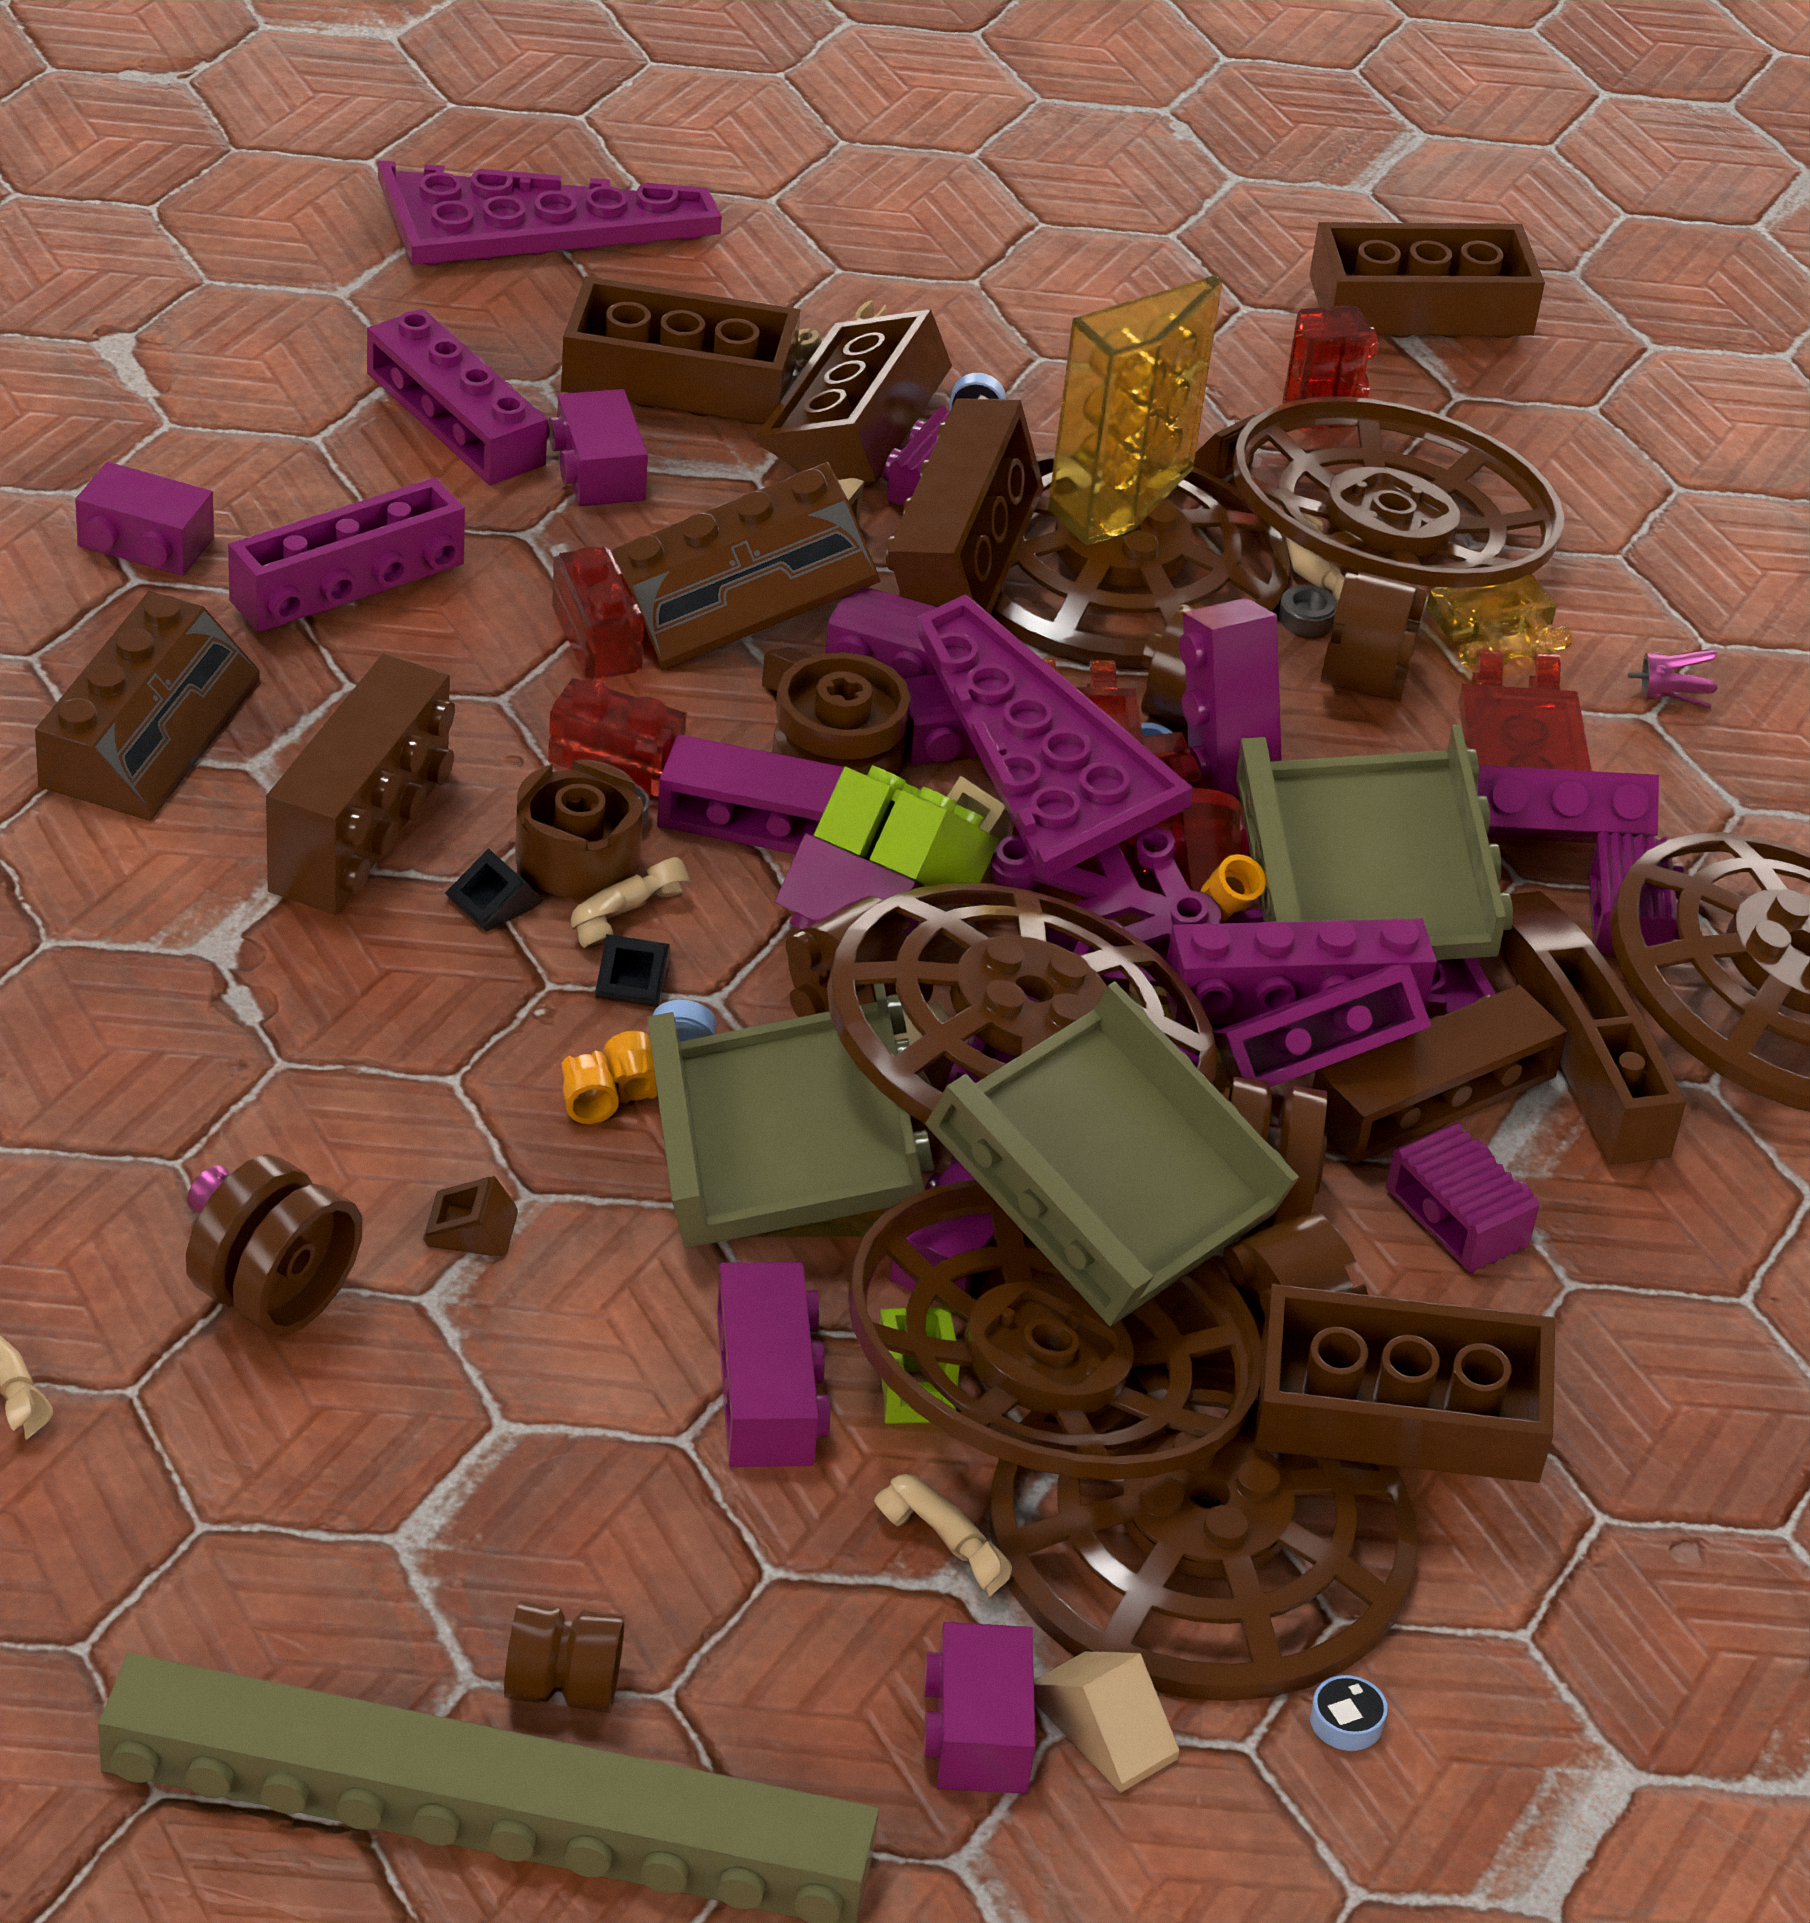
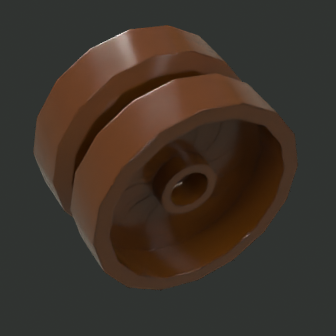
[772,652,911,777]
[1228,1077,1327,1227]
[186,1154,362,1337]

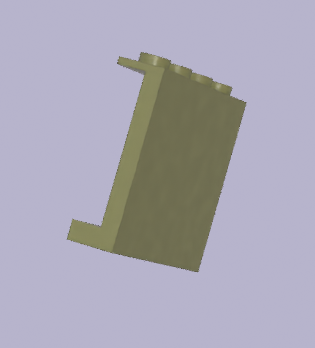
[1236,724,1513,960]
[925,981,1299,1327]
[647,984,934,1249]

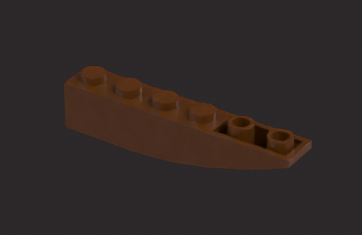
[1500,891,1687,1165]

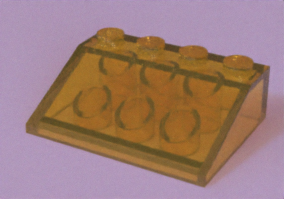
[1048,275,1222,546]

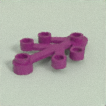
[991,828,1221,945]

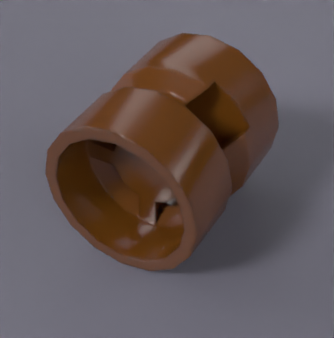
[504,1600,625,1713]

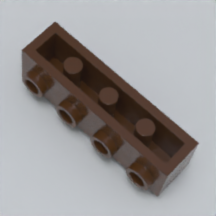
[1312,985,1568,1164]

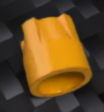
[1200,854,1266,921]
[603,1031,658,1104]
[561,1050,619,1124]

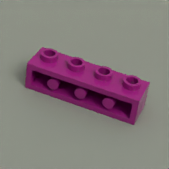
[367,308,550,486]
[228,477,465,633]
[1165,918,1437,1025]

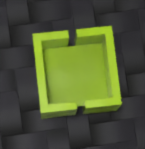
[813,765,1000,907]

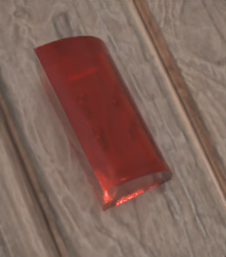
[1169,788,1255,917]

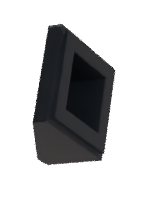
[445,848,543,932]
[595,934,671,1007]

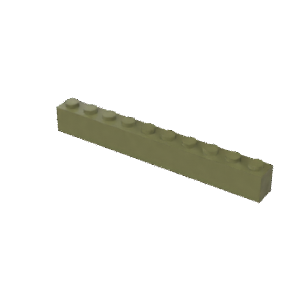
[98,1652,879,1923]

